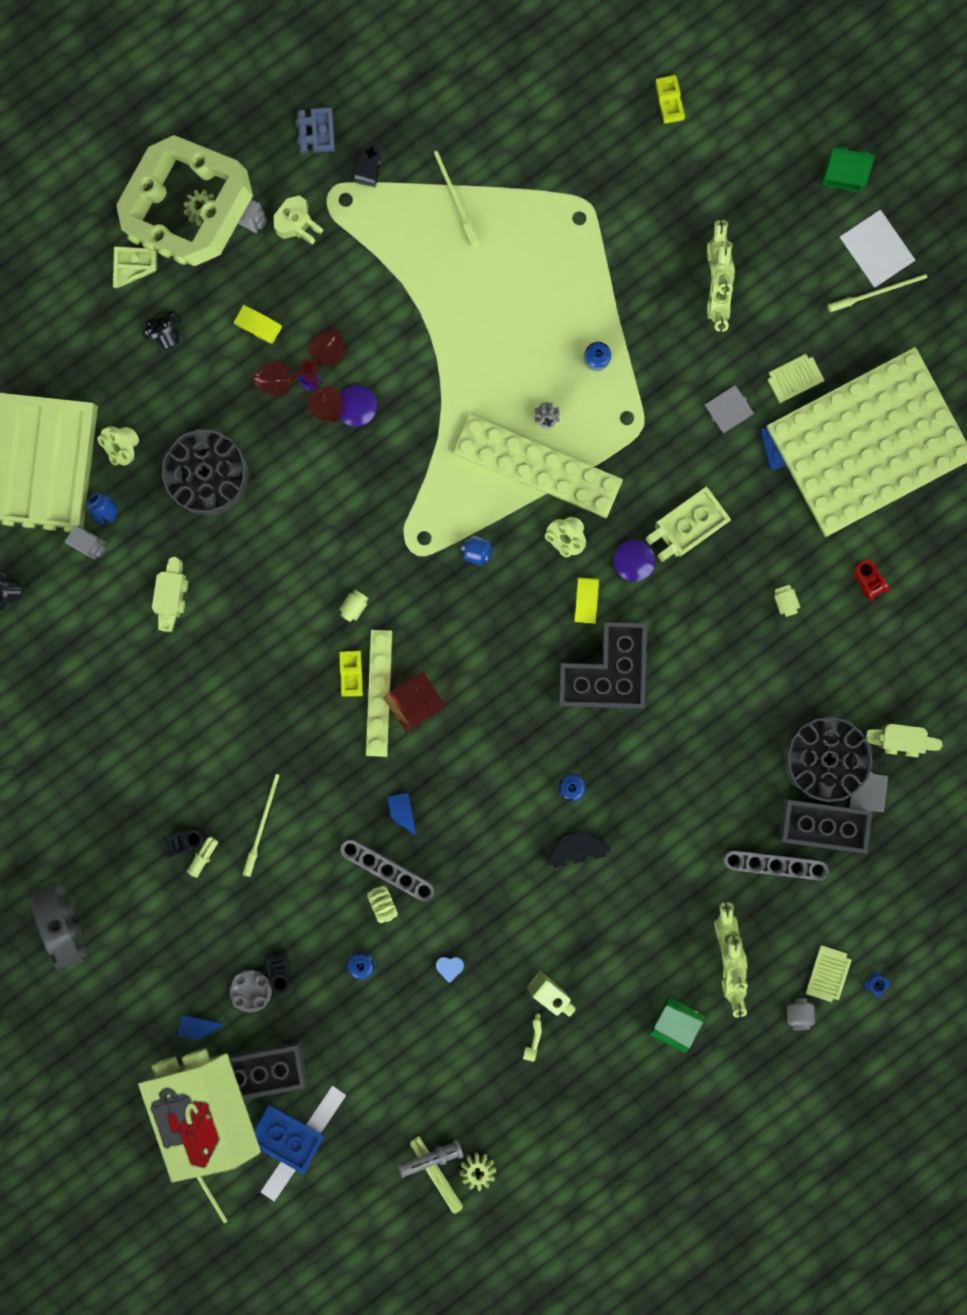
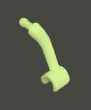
[523,1013,542,1061]

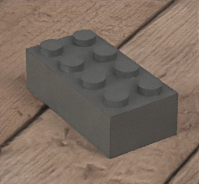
[778,799,873,854]
[228,1041,308,1100]

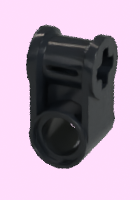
[354,143,381,187]
[163,829,207,857]
[265,951,292,994]

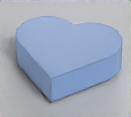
[436,957,464,983]

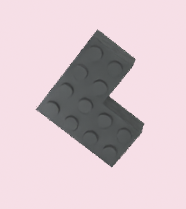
[559,622,647,709]

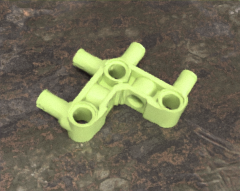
[707,220,735,332]
[714,902,748,1017]

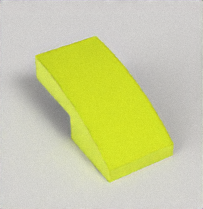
[655,75,685,124]
[233,305,282,344]
[574,577,599,624]
[340,651,363,697]

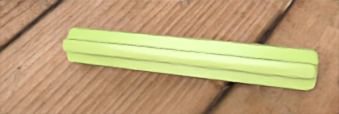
[410,1137,462,1214]

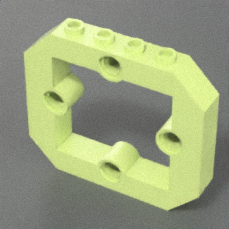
[116,135,253,266]

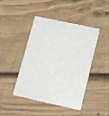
[840,210,915,288]

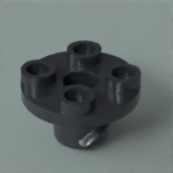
[142,310,182,350]
[0,570,23,612]

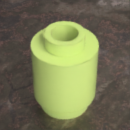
[774,585,801,617]
[339,590,368,622]

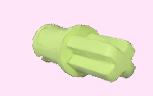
[186,837,218,878]

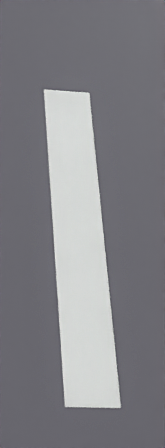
[261,1086,346,1201]

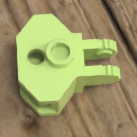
[274,195,323,244]

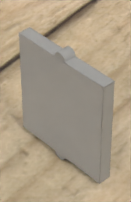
[704,385,754,434]
[849,772,888,812]

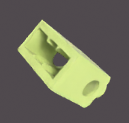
[527,971,576,1017]

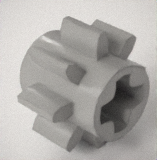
[534,402,560,428]

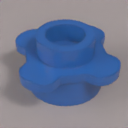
[864,971,890,997]

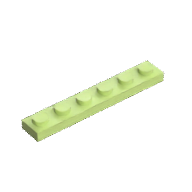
[366,630,392,757]

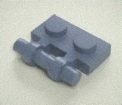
[296,108,335,154]

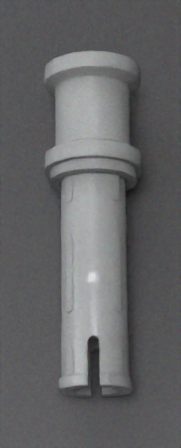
[397,1139,463,1178]

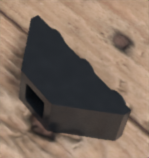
[547,830,610,868]

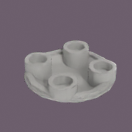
[229,970,272,1013]

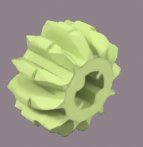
[184,190,215,227]
[367,886,398,923]
[460,1153,496,1191]

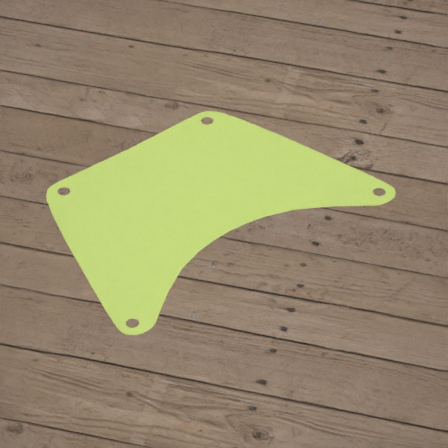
[327,182,645,556]

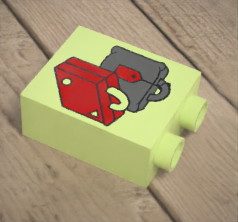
[138,1048,261,1182]

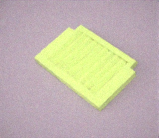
[768,354,825,403]
[805,945,851,1002]

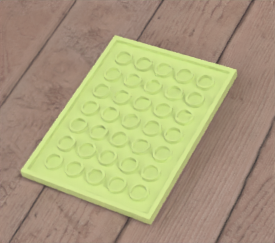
[766,347,967,537]

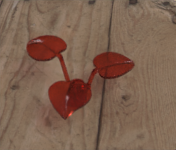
[253,329,344,422]

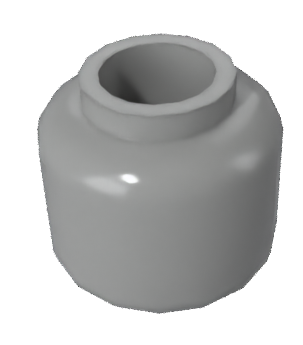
[787,999,815,1030]

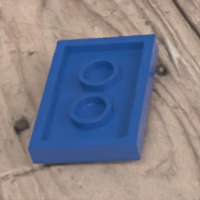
[254,1104,325,1175]

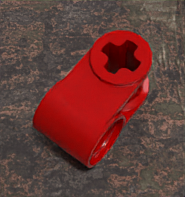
[853,560,889,602]

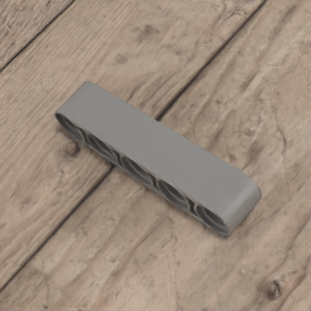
[341,839,434,901]
[722,850,828,880]

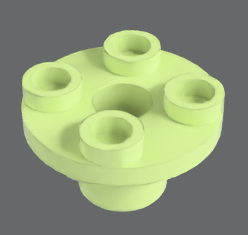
[98,426,139,465]
[545,517,586,557]

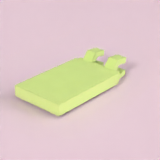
[645,486,731,562]

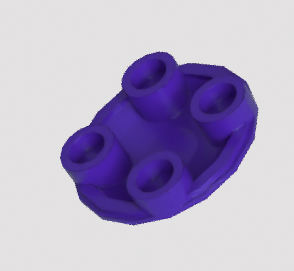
[336,385,377,427]
[613,540,655,582]

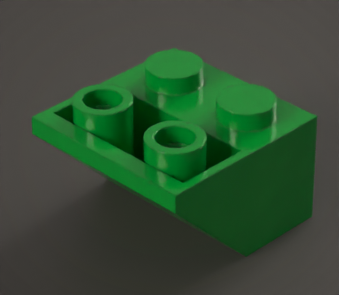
[821,146,875,193]

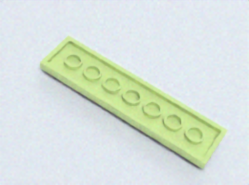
[453,414,623,519]

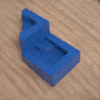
[387,793,416,835]
[177,1015,223,1041]

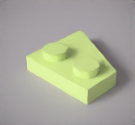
[113,247,157,288]

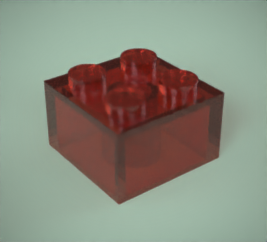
[383,671,446,733]

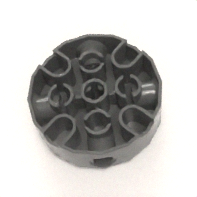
[162,429,249,516]
[783,717,873,802]
[29,881,88,971]

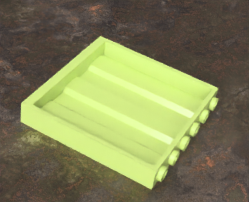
[0,393,98,532]

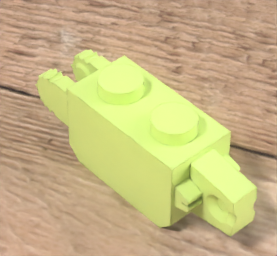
[152,557,188,632]
[865,724,943,757]

